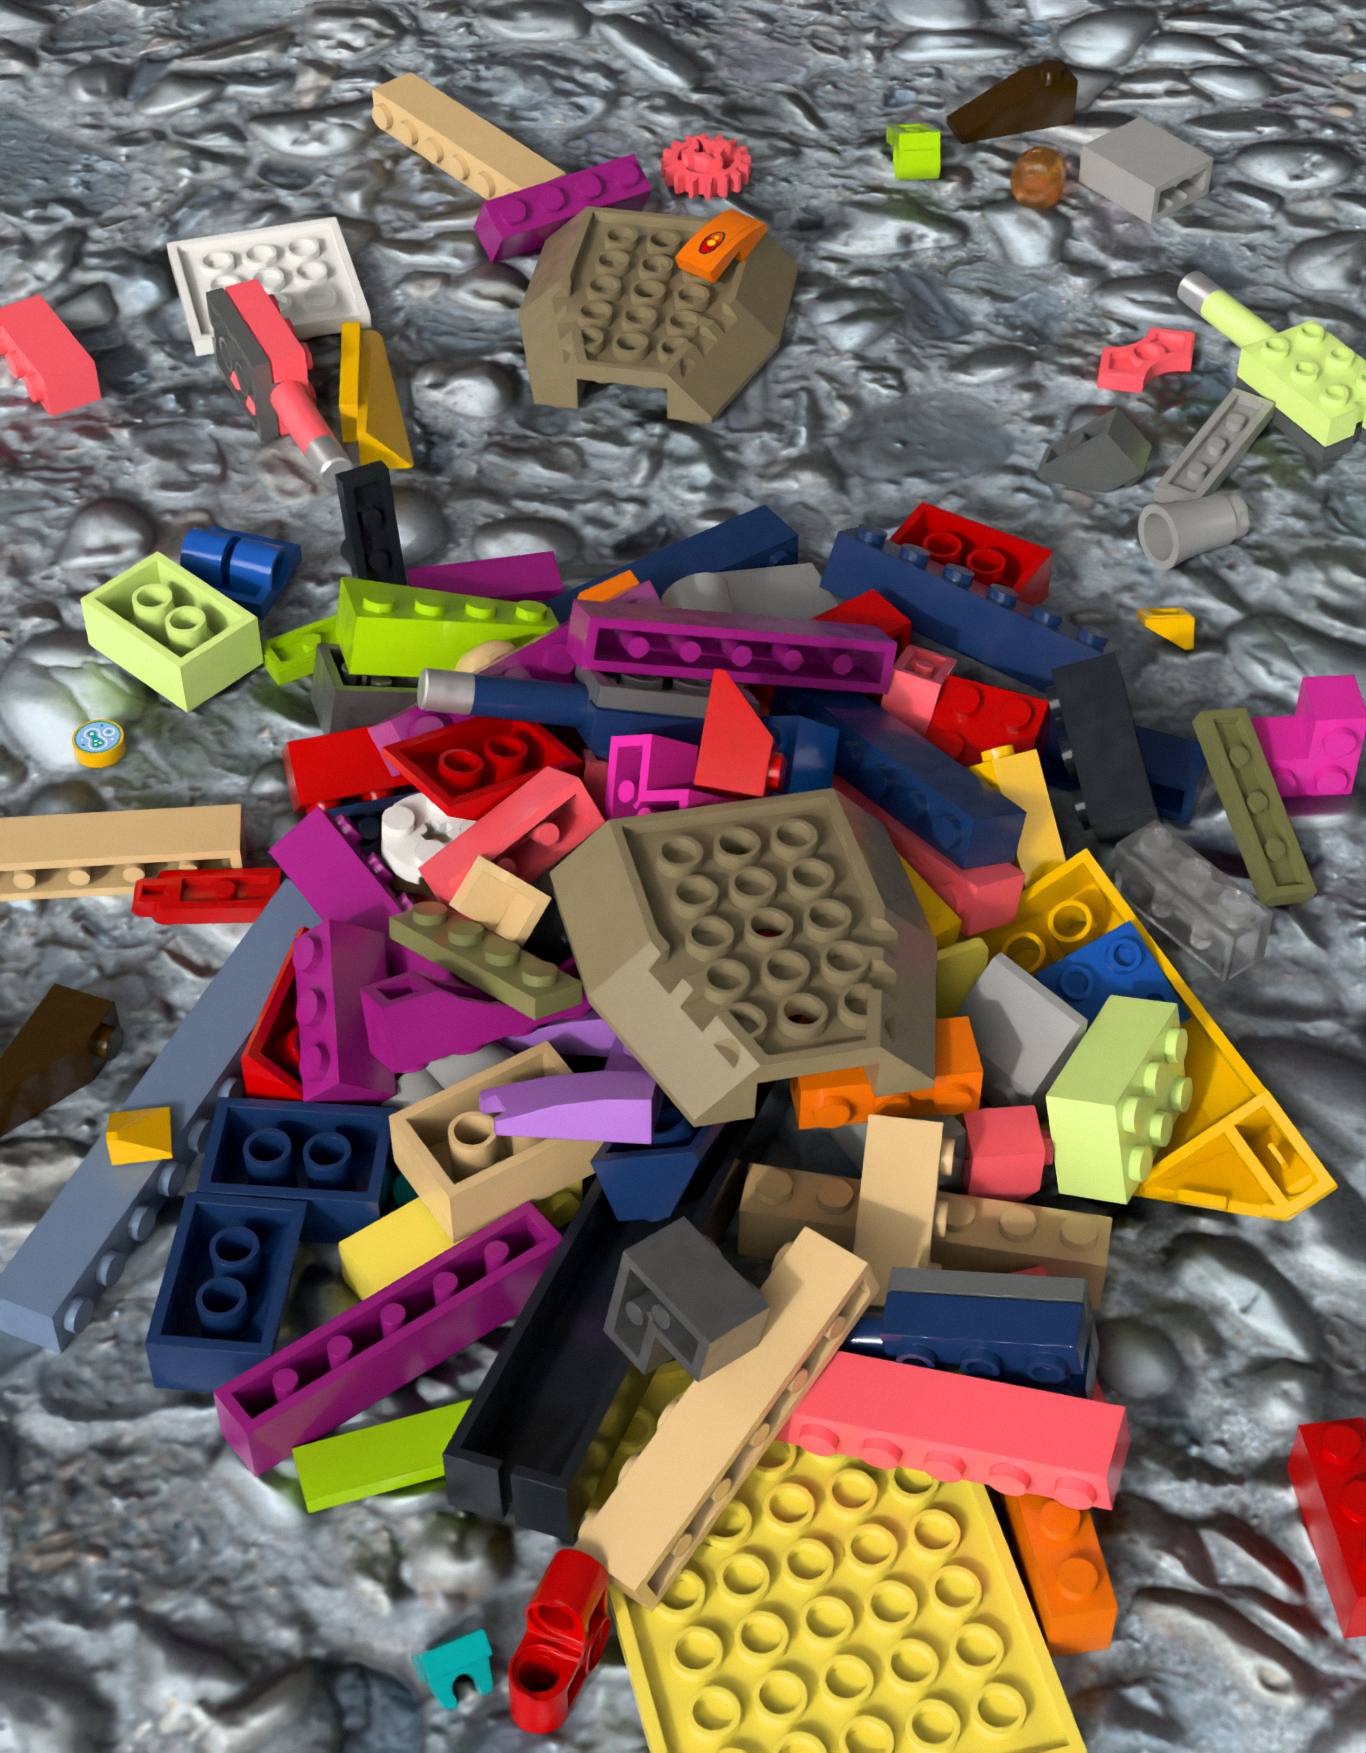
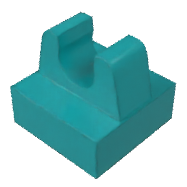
[411,1628,493,1710]

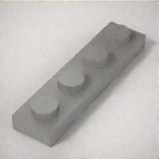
[1153,388,1276,503]

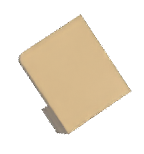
[449,855,552,948]

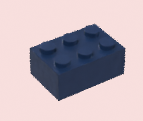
[196,1097,398,1244]

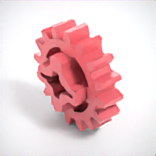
[661,133,751,200]

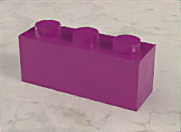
[407,551,563,603]
[293,919,396,1106]

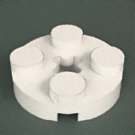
[381,793,477,884]

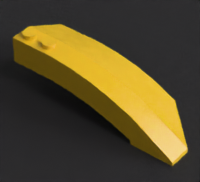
[956,848,1338,1222]

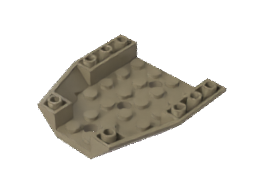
[518,206,799,424]
[549,788,937,1127]

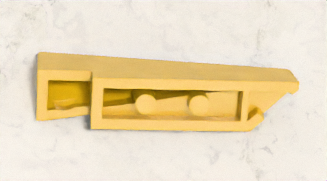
[339,322,414,469]

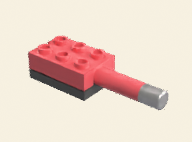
[205,279,354,488]

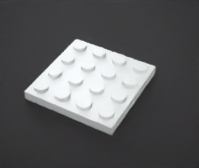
[167,217,372,356]

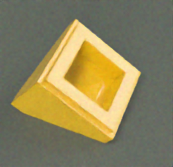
[1136,607,1195,650]
[106,1106,173,1165]

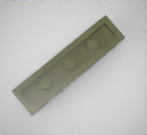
[1192,707,1317,907]
[389,901,582,1020]

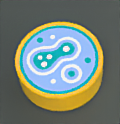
[72,719,126,768]

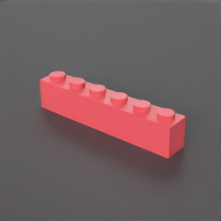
[774,1351,1130,1510]

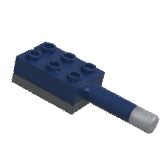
[417,664,760,761]
[837,1267,1099,1400]

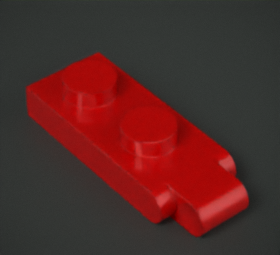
[131,868,283,925]

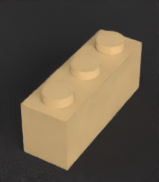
[853,1114,955,1308]

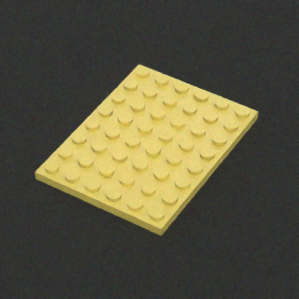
[585,1360,1087,1753]

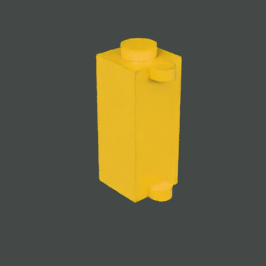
[966,744,1066,890]

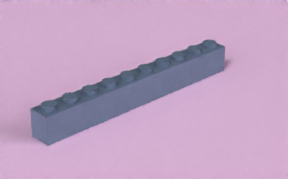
[0,879,323,1354]

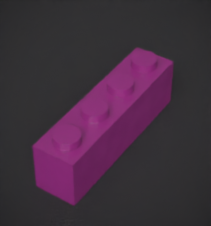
[474,154,652,264]

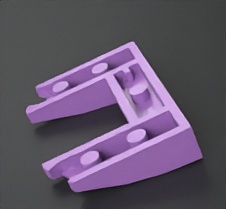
[479,1008,665,1144]

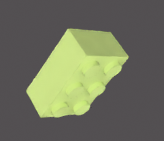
[80,551,264,713]
[1046,995,1193,1205]

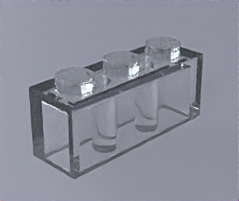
[1111,819,1273,983]

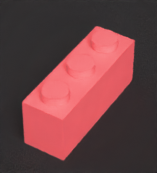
[0,294,101,416]
[417,766,605,922]

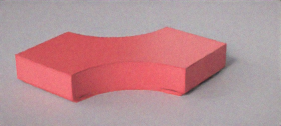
[1097,327,1195,393]

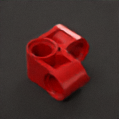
[508,1549,611,1734]

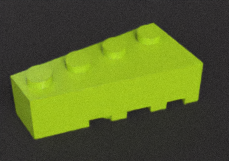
[335,576,559,678]

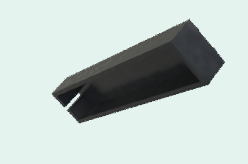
[442,1078,792,1542]

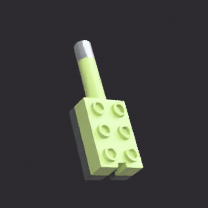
[1177,271,1366,464]

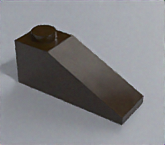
[946,60,1078,144]
[0,983,124,1138]

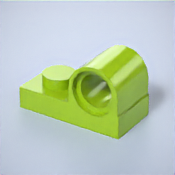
[886,123,941,181]

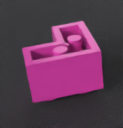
[1250,675,1366,797]
[603,734,735,822]

